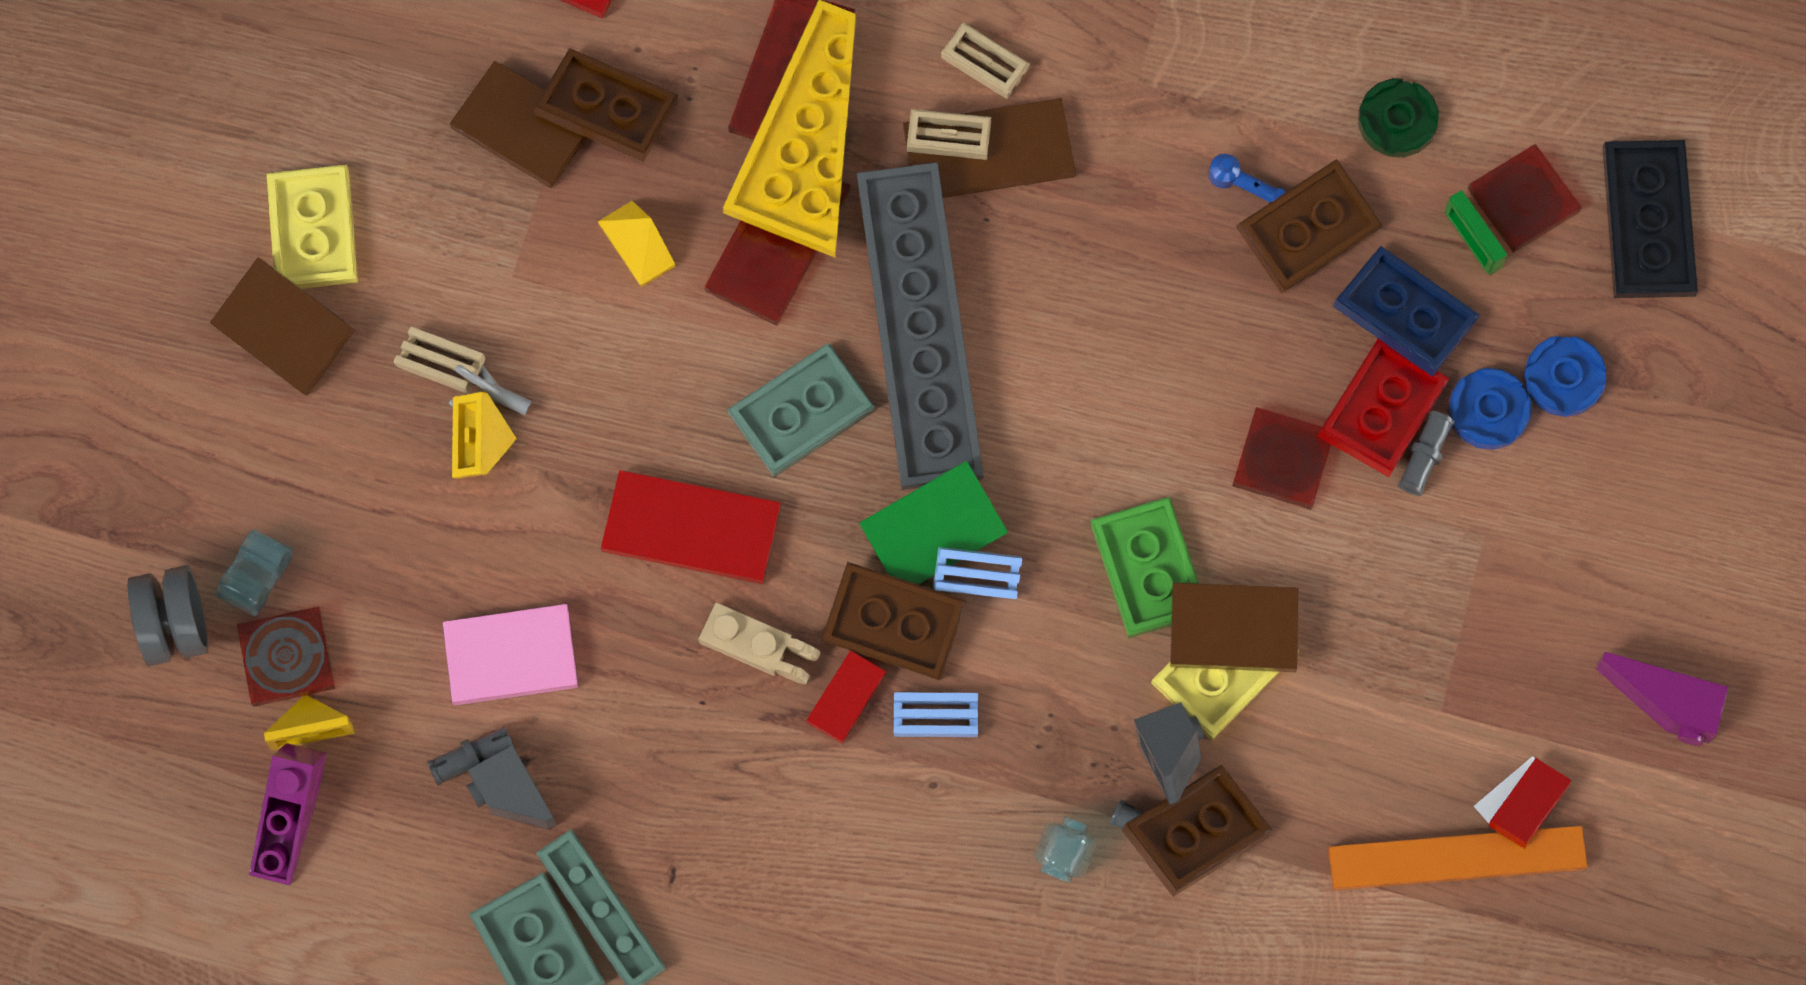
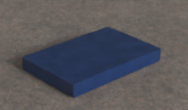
[1333,246,1480,377]

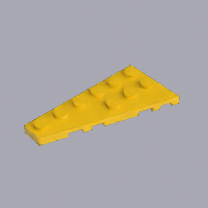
[723,0,856,258]

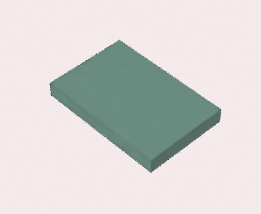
[727,343,875,478]
[469,872,606,985]

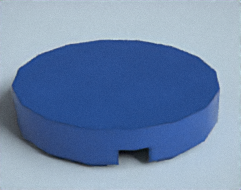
[1523,336,1606,417]
[1448,368,1532,450]

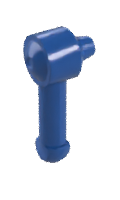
[1208,153,1286,203]

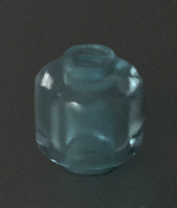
[1034,816,1096,883]

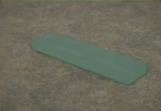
[536,829,667,985]

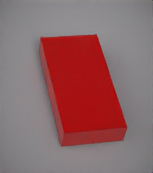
[806,650,886,744]
[1489,758,1572,849]

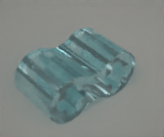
[216,529,293,616]

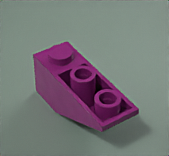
[249,743,327,885]

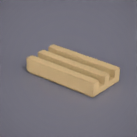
[941,22,1030,99]
[907,109,991,160]
[393,326,486,394]

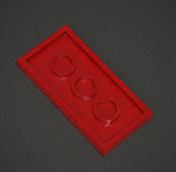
[601,470,781,584]

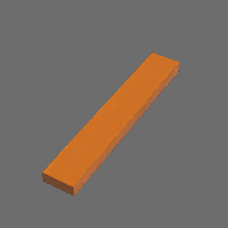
[1327,826,1588,891]

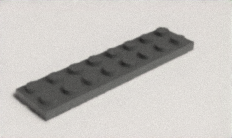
[857,162,984,490]

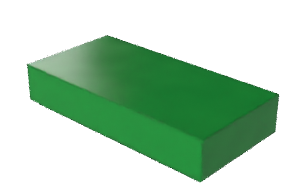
[1444,190,1507,275]

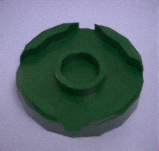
[1358,78,1439,158]

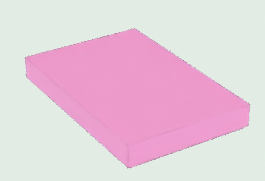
[443,604,578,706]

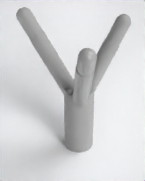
[449,347,532,416]

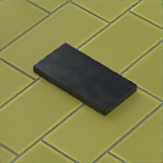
[1602,140,1698,298]

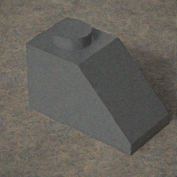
[1134,702,1204,805]
[466,745,557,830]

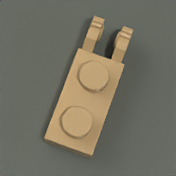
[698,603,821,684]

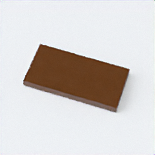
[903,98,1076,198]

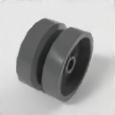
[127,565,209,667]

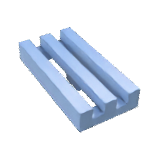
[933,547,1022,599]
[894,692,978,737]

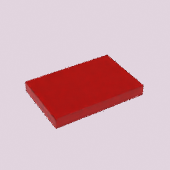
[1317,339,1450,477]

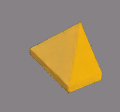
[598,201,676,288]
[452,392,517,479]
[264,694,355,750]

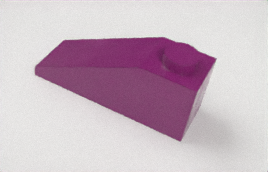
[1596,652,1728,746]

